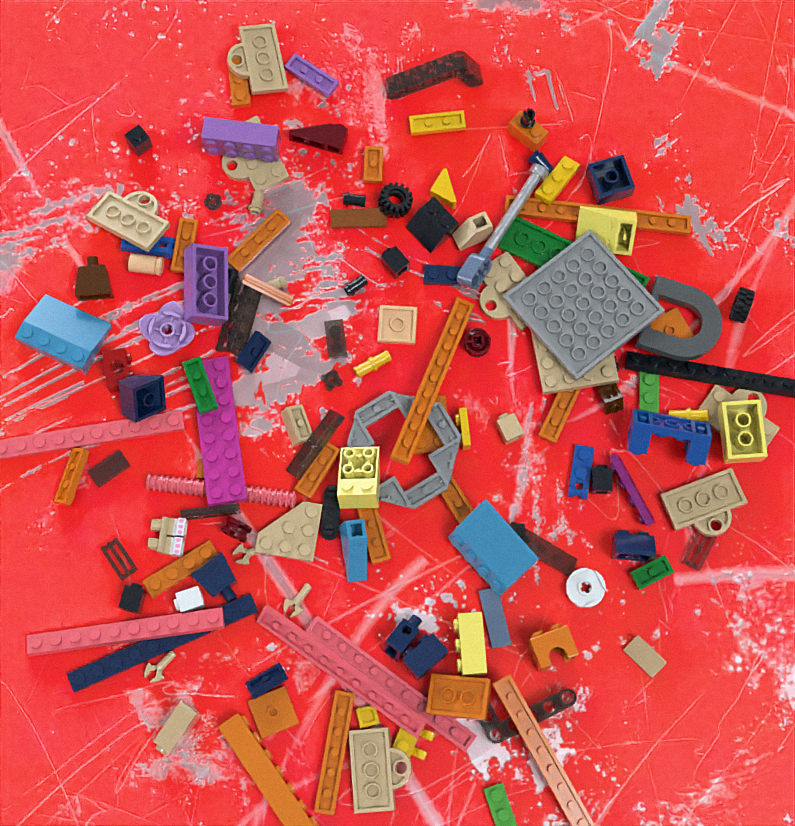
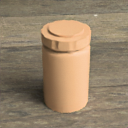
[128,253,164,276]

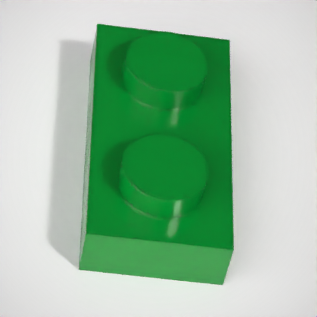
[629,555,674,590]

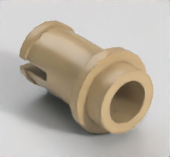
[248,190,265,216]
[265,275,288,289]

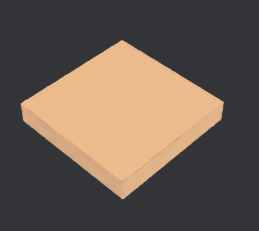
[377,305,417,345]

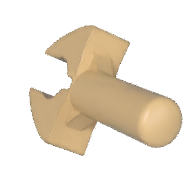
[232,544,259,565]
[284,583,312,618]
[144,650,176,683]

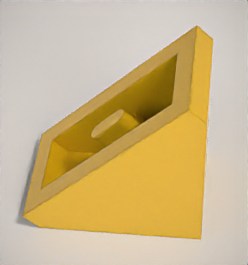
[430,168,456,209]

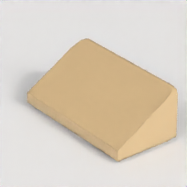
[281,404,315,447]
[623,635,667,678]

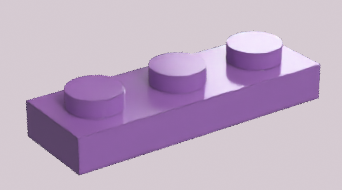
[284,53,339,98]

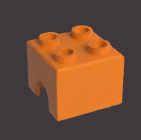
[527,623,579,672]

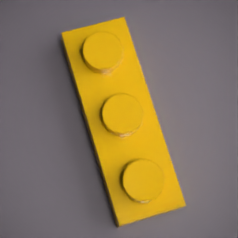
[409,110,466,136]
[534,156,580,206]

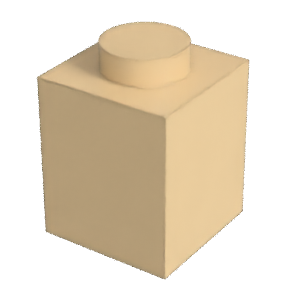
[496,413,524,445]

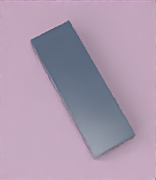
[478,588,512,649]

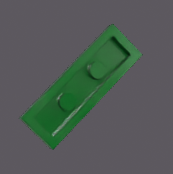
[182,356,219,415]

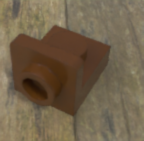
[597,383,624,415]

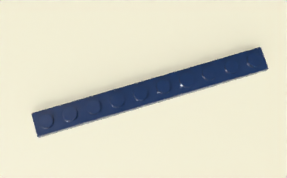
[67,593,259,693]

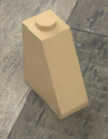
[153,701,202,755]

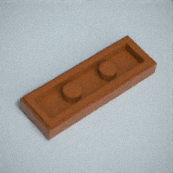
[331,208,387,229]

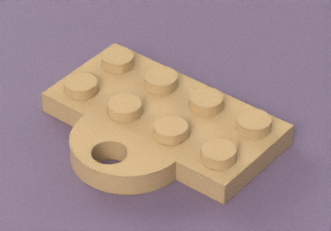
[227,23,288,95]
[222,116,290,192]
[87,191,170,252]
[480,252,528,332]
[698,385,780,447]
[660,468,748,537]
[349,727,413,814]

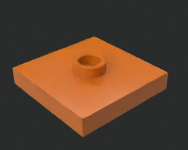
[650,307,694,357]
[248,686,300,739]

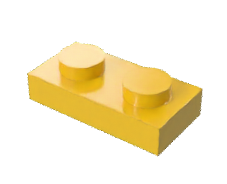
[455,408,471,450]

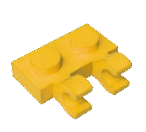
[392,727,435,760]

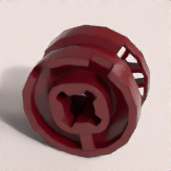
[464,328,491,358]
[221,516,252,543]

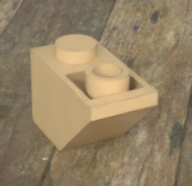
[452,211,493,251]

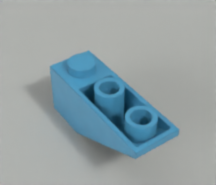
[339,519,367,583]

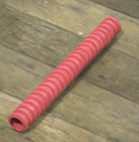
[146,473,297,508]

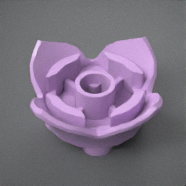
[138,301,195,356]

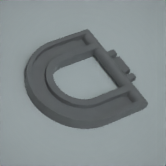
[635,276,722,361]

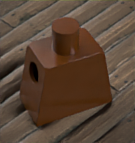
[75,256,114,301]

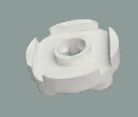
[566,568,606,608]

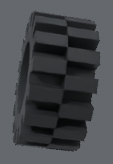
[378,182,413,219]
[729,287,755,324]

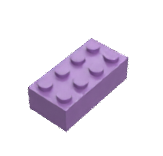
[201,117,282,163]
[184,243,228,326]

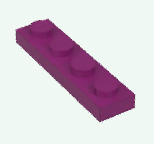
[609,454,656,526]

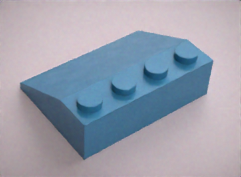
[15,294,113,375]
[448,499,539,597]

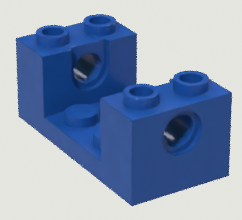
[627,408,712,466]

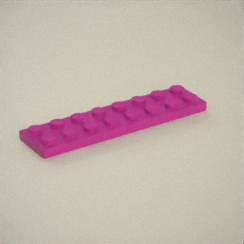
[195,356,248,507]

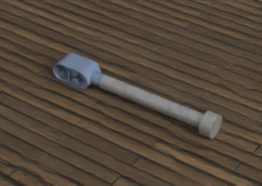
[457,163,549,290]

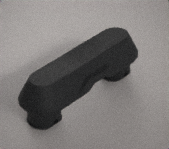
[321,485,340,540]

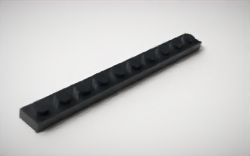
[625,351,795,398]

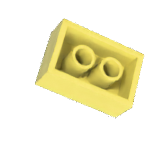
[717,399,768,464]
[453,612,487,677]

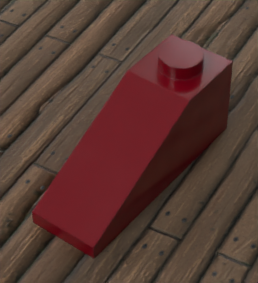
[288,123,348,155]

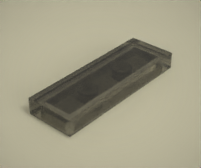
[180,503,241,521]

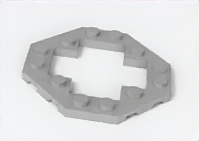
[347,391,462,510]

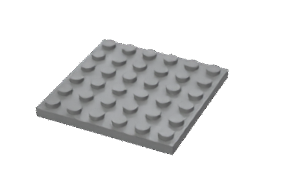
[503,230,665,381]

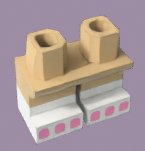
[148,517,188,558]

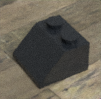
[406,197,459,254]

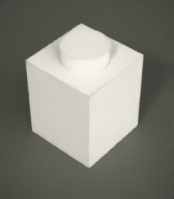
[174,586,206,613]

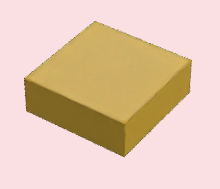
[356,705,380,729]

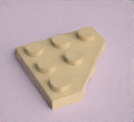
[255,501,323,563]

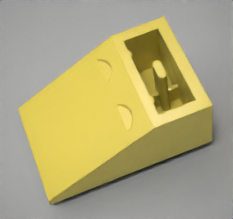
[575,206,637,256]
[337,447,380,509]

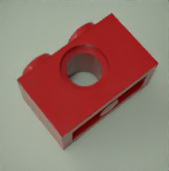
[102,348,134,393]

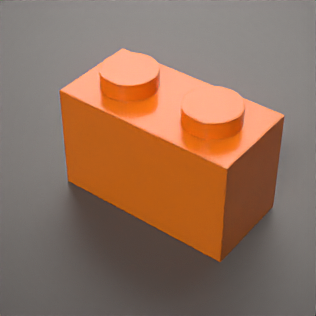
[507,110,549,152]

